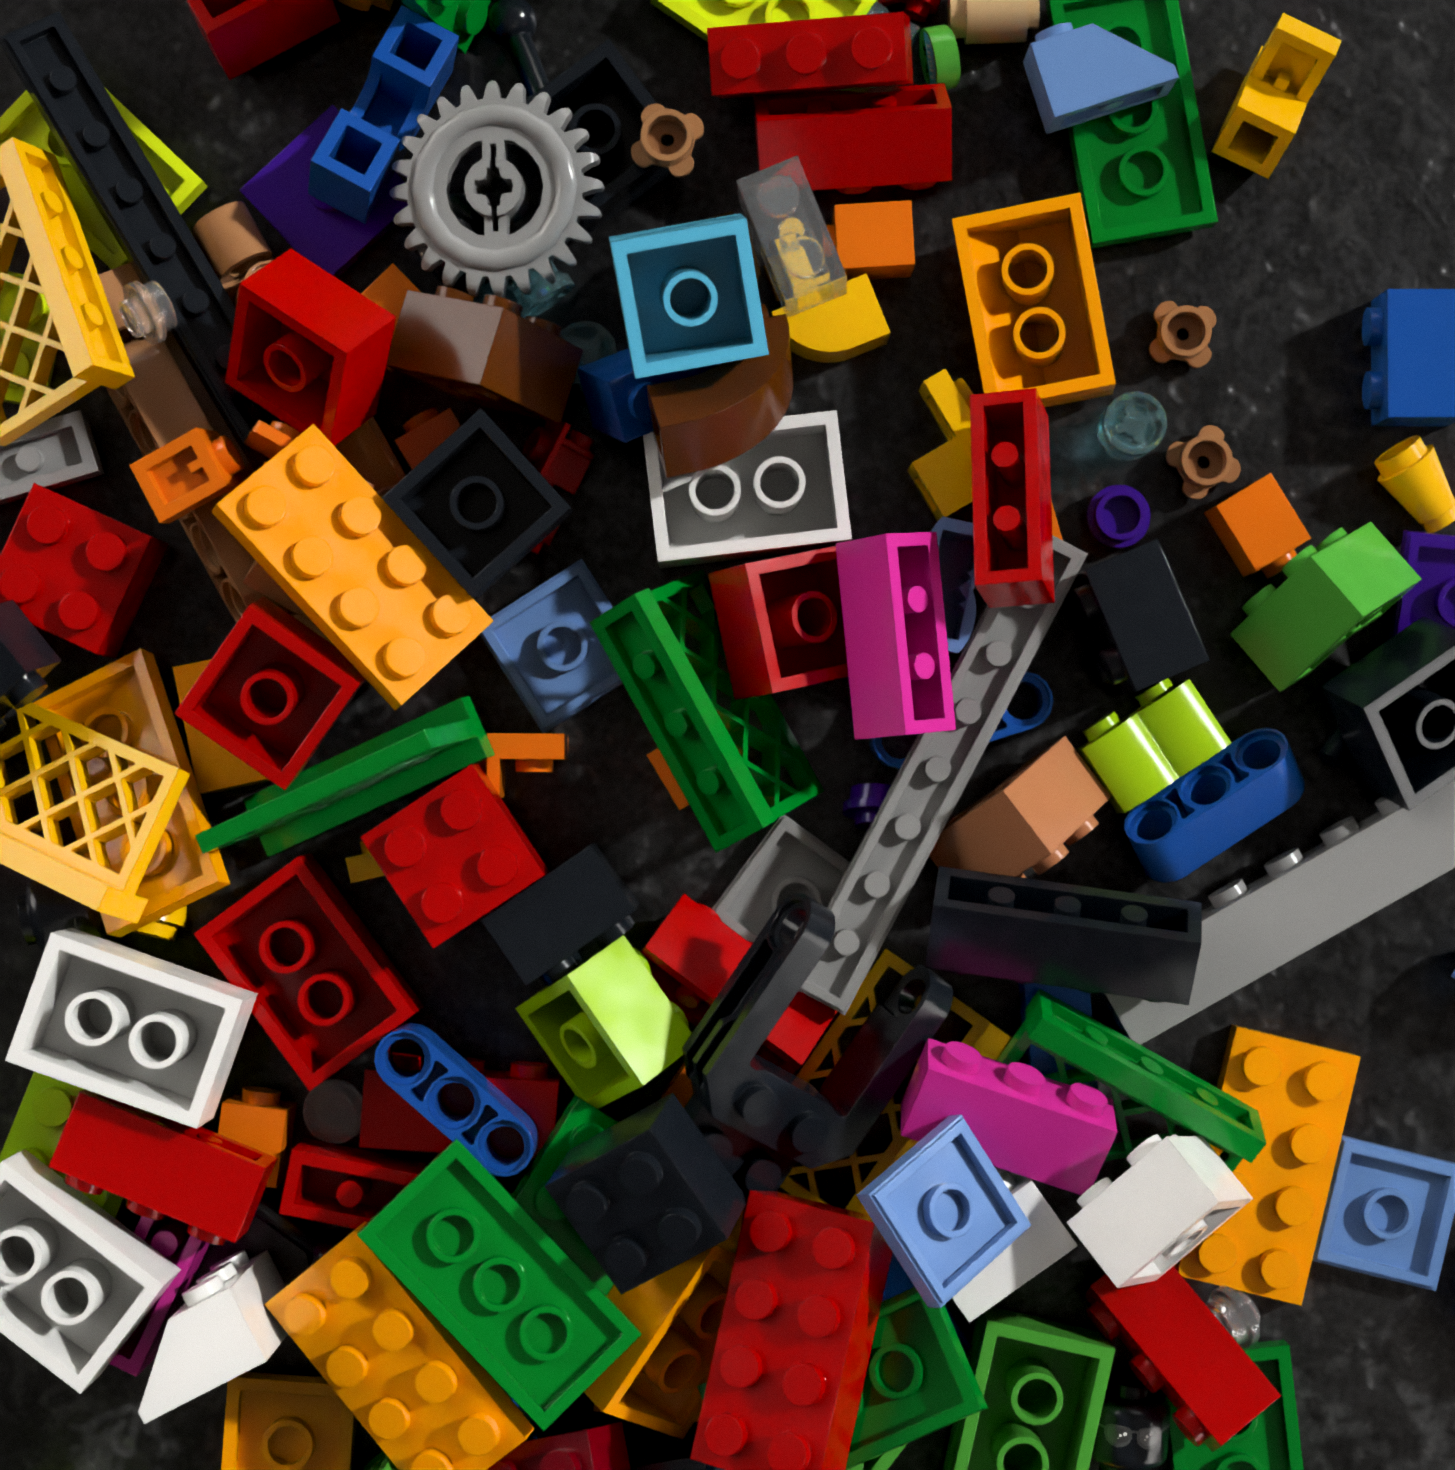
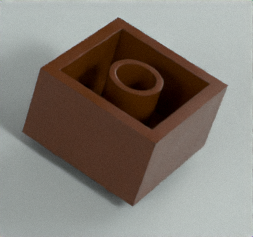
[386,286,583,423]

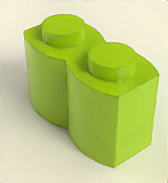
[1076,678,1232,814]

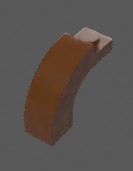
[647,304,793,478]

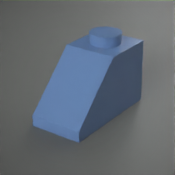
[1023,22,1179,134]

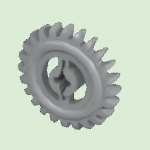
[389,80,605,298]

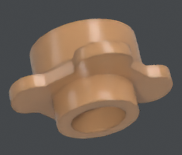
[631,103,704,178]
[1149,301,1217,369]
[1166,425,1241,500]

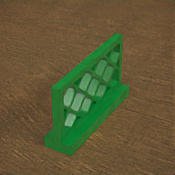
[589,570,824,853]
[195,696,495,857]
[996,988,1266,1184]

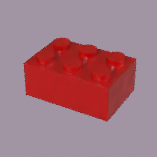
[194,854,425,1091]

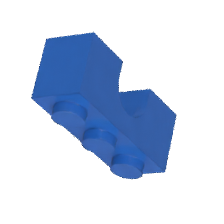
[308,5,460,224]

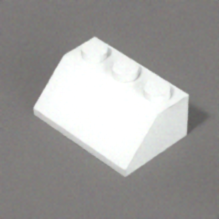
[138,1249,288,1424]

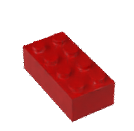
[690,1190,892,1470]

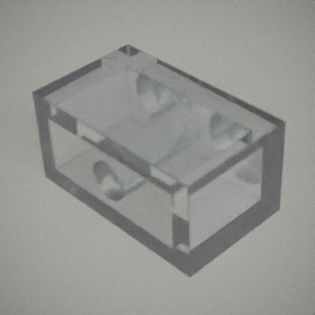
[736,155,847,318]

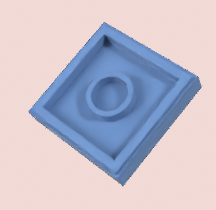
[479,559,623,733]
[856,1114,1031,1308]
[1312,1135,1455,1291]

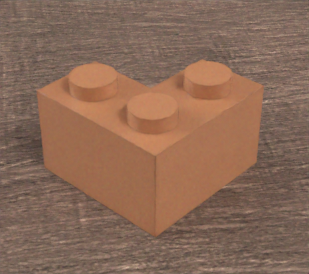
[929,736,1112,878]

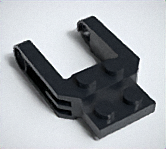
[682,893,953,1199]

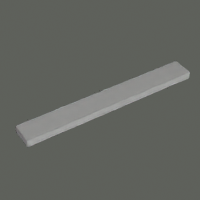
[799,535,1088,1015]

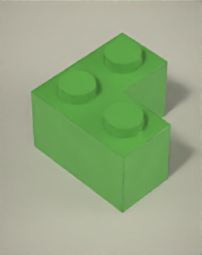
[1230,522,1422,692]

